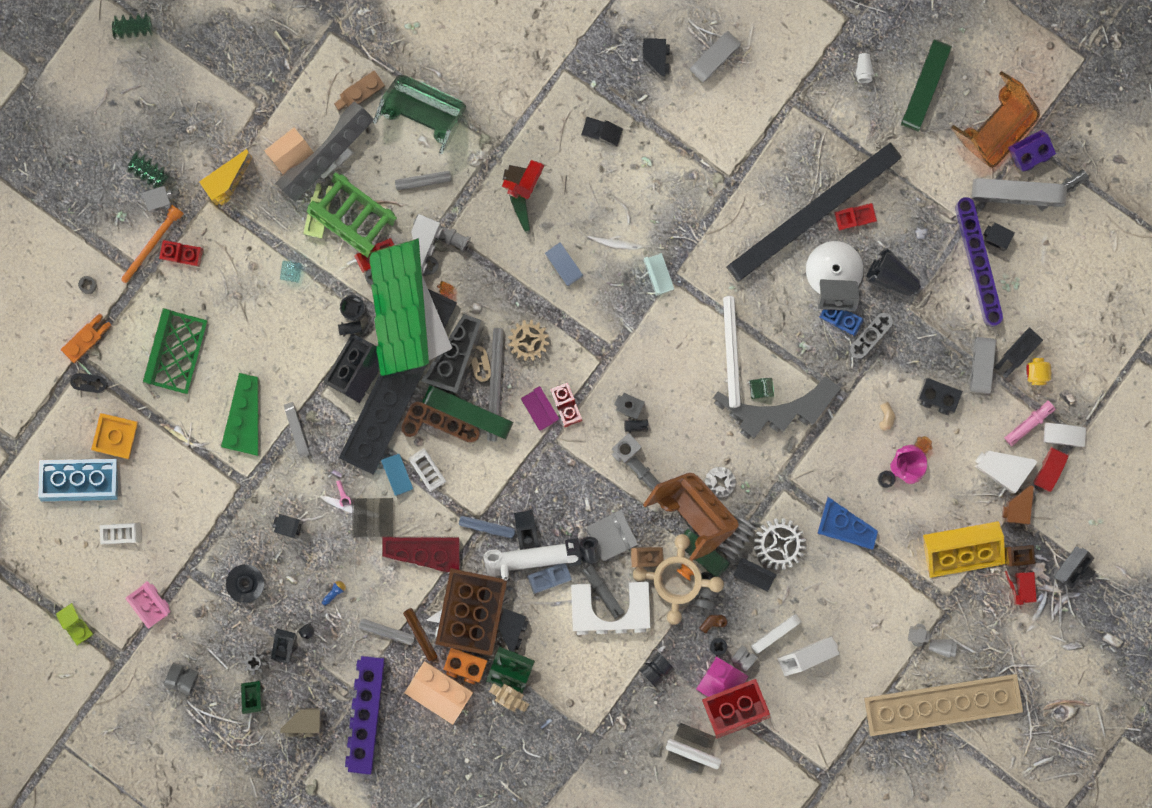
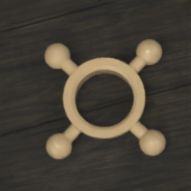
[633,534,724,625]

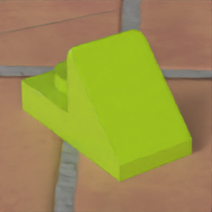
[56,603,94,646]

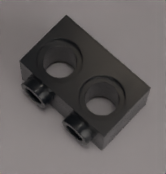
[917,378,963,416]

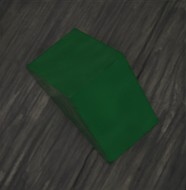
[241,681,264,714]

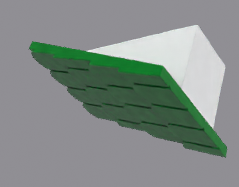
[370,238,452,376]

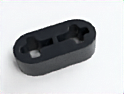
[70,373,108,393]

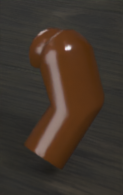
[699,614,728,634]

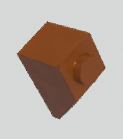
[1002,486,1034,525]

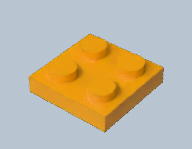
[91,413,138,459]

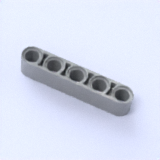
[971,178,1067,207]

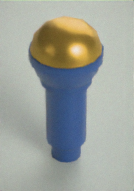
[321,581,346,606]

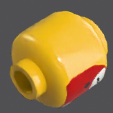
[1026,358,1052,385]

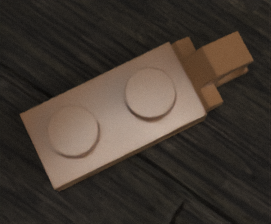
[334,70,385,111]

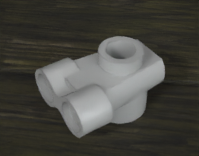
[908,624,930,647]

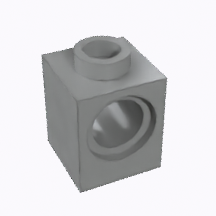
[143,186,174,213]
[611,433,642,463]

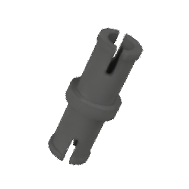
[626,456,661,491]

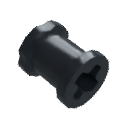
[709,638,727,655]

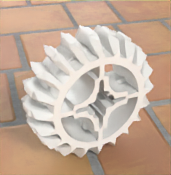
[754,518,806,570]

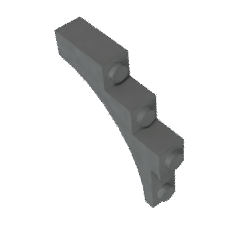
[712,376,841,439]

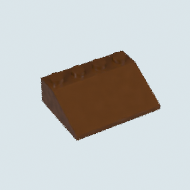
[435,568,507,656]

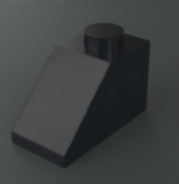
[514,510,539,550]
[272,514,303,539]

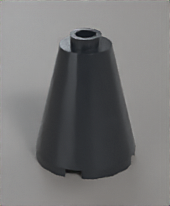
[866,248,921,296]

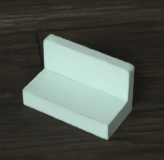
[644,253,674,296]

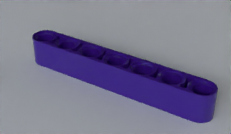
[955,197,1003,327]

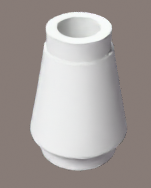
[855,53,874,83]

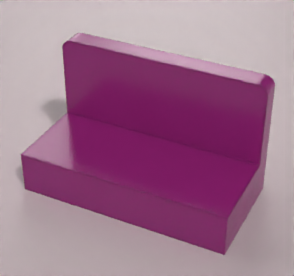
[521,386,559,431]

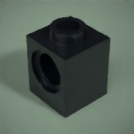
[983,222,1015,251]

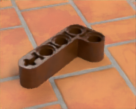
[402,402,480,443]

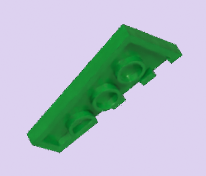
[221,373,259,456]

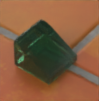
[749,378,774,399]

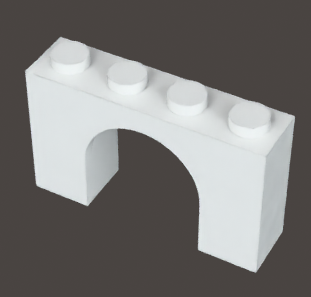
[571,582,650,635]

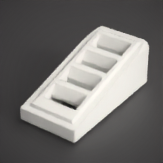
[408,448,446,492]
[99,523,142,544]

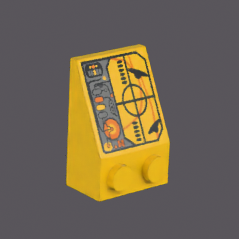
[199,149,253,206]

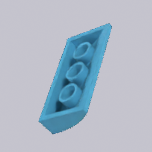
[38,459,118,502]

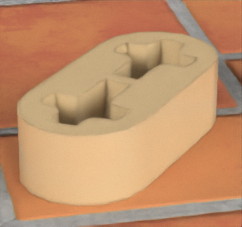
[471,346,491,382]

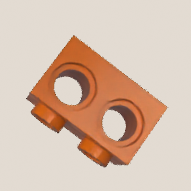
[443,648,488,685]

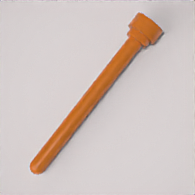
[121,205,184,283]

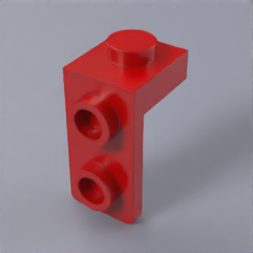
[501,160,544,199]

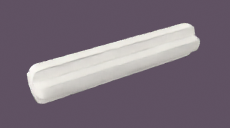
[666,739,721,769]

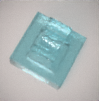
[280,261,302,283]

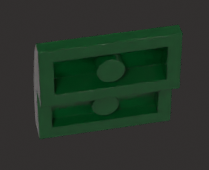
[486,647,535,693]

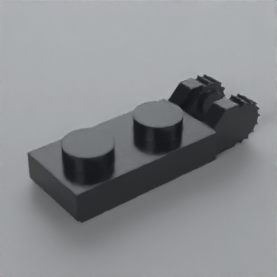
[994,327,1043,378]

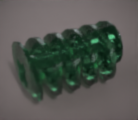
[112,12,153,40]
[128,150,171,189]

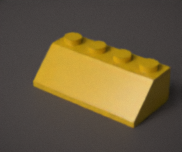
[923,521,1005,578]

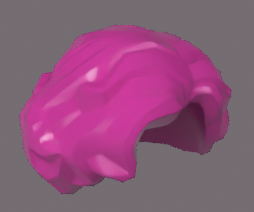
[890,444,927,484]

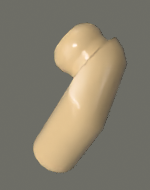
[879,402,895,431]

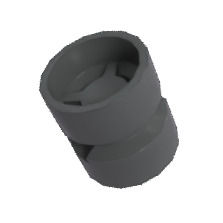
[164,662,199,695]

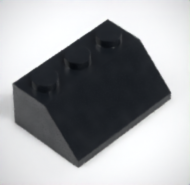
[323,334,380,403]

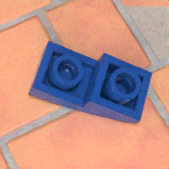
[819,309,864,336]

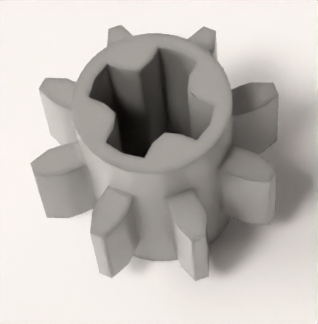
[242,651,267,675]

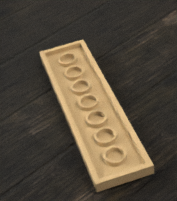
[864,674,1023,736]

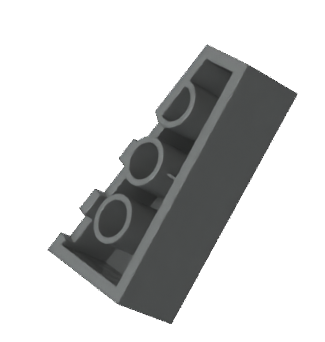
[421,314,485,395]

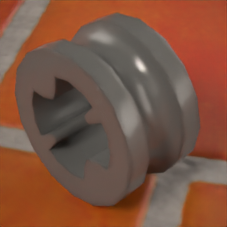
[78,276,97,294]

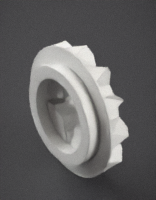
[705,467,736,498]

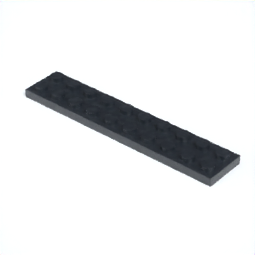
[339,289,457,475]

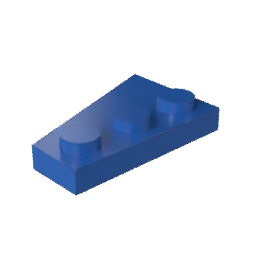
[817,497,878,550]

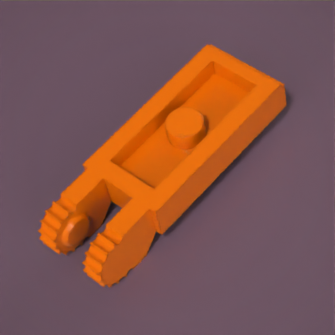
[60,313,111,364]

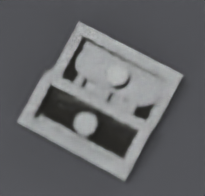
[352,498,393,537]
[665,723,716,775]

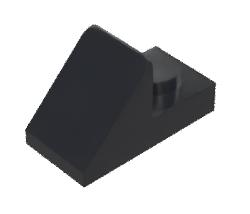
[581,117,623,147]
[271,628,297,664]

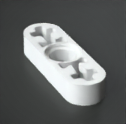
[751,614,802,654]

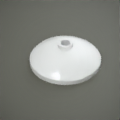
[806,241,863,294]

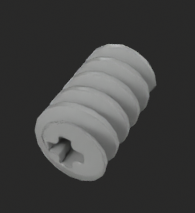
[719,517,757,561]

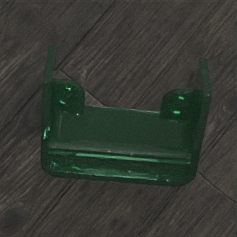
[373,75,466,154]

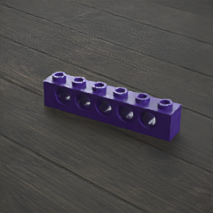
[345,656,385,775]

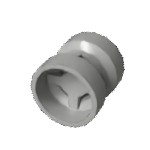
[731,645,757,672]

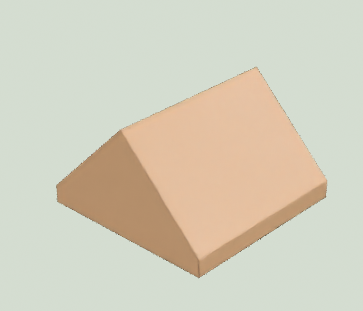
[264,128,314,175]

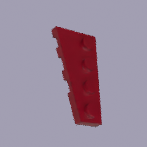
[382,536,459,573]

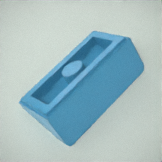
[381,454,413,496]

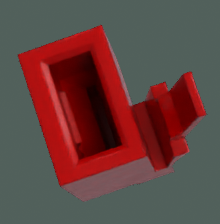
[1004,571,1037,605]

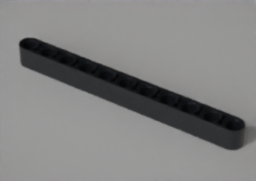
[726,142,902,282]

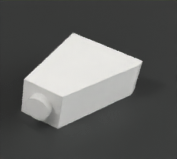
[975,451,1037,494]
[777,637,839,676]

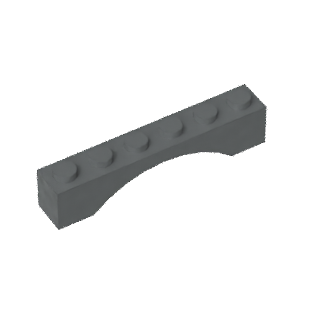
[275,101,375,202]

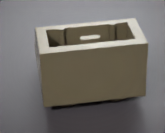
[280,708,323,737]

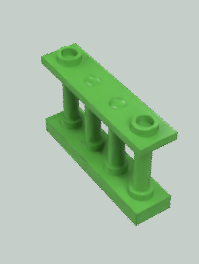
[307,172,397,258]

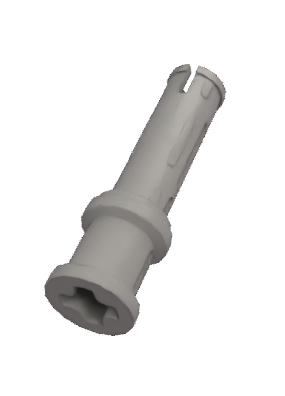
[413,215,471,252]

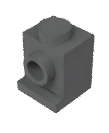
[614,393,645,420]

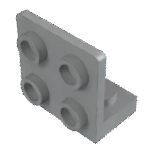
[587,510,638,561]

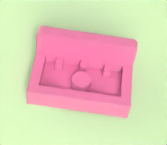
[125,581,171,629]

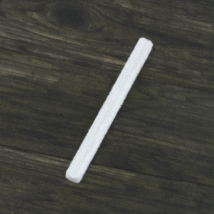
[723,296,741,408]

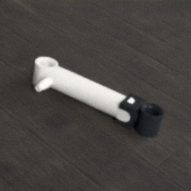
[483,537,600,580]

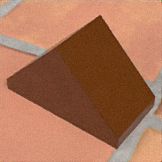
[1005,545,1035,567]

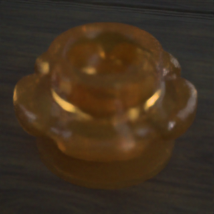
[437,281,455,296]
[914,436,933,454]

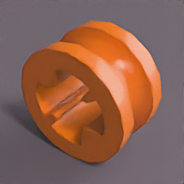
[676,564,694,581]

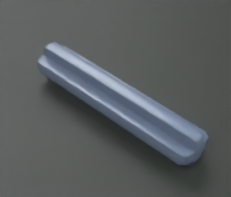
[459,516,515,539]

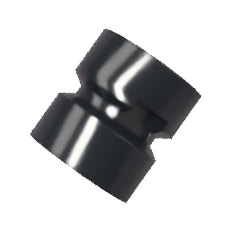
[340,295,366,322]
[639,651,675,688]

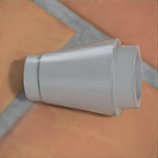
[929,639,958,658]

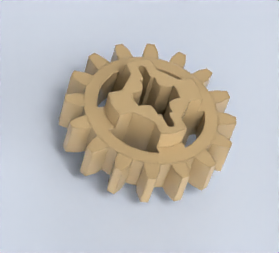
[508,320,549,361]
[489,683,529,712]

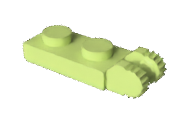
[303,183,332,239]

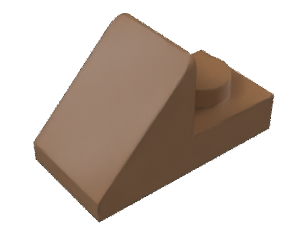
[631,547,663,567]

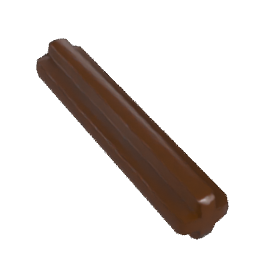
[403,608,437,662]

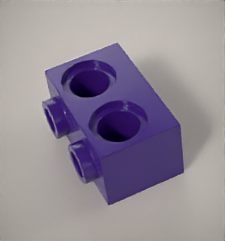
[1008,130,1056,172]

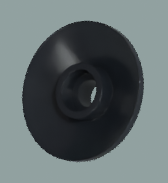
[226,564,264,603]

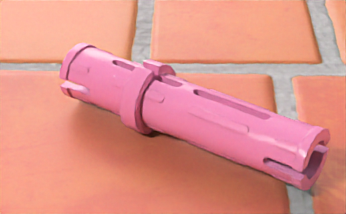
[1004,401,1056,447]

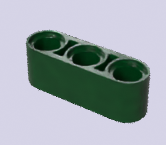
[683,528,730,577]

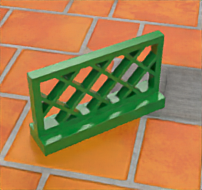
[142,308,207,394]

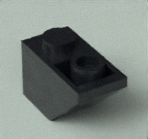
[642,38,670,80]
[498,609,529,652]

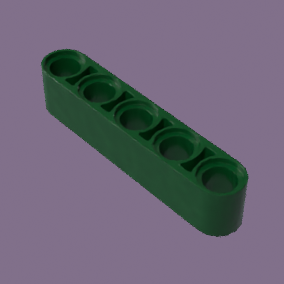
[901,39,952,132]
[422,385,514,440]

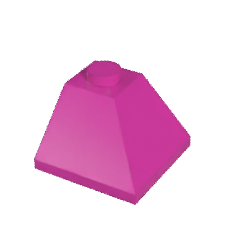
[696,656,749,697]

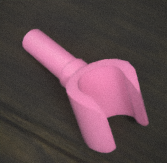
[336,480,351,507]

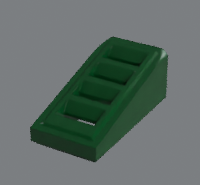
[509,195,530,234]

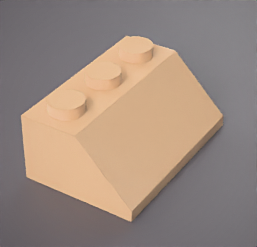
[405,661,474,724]

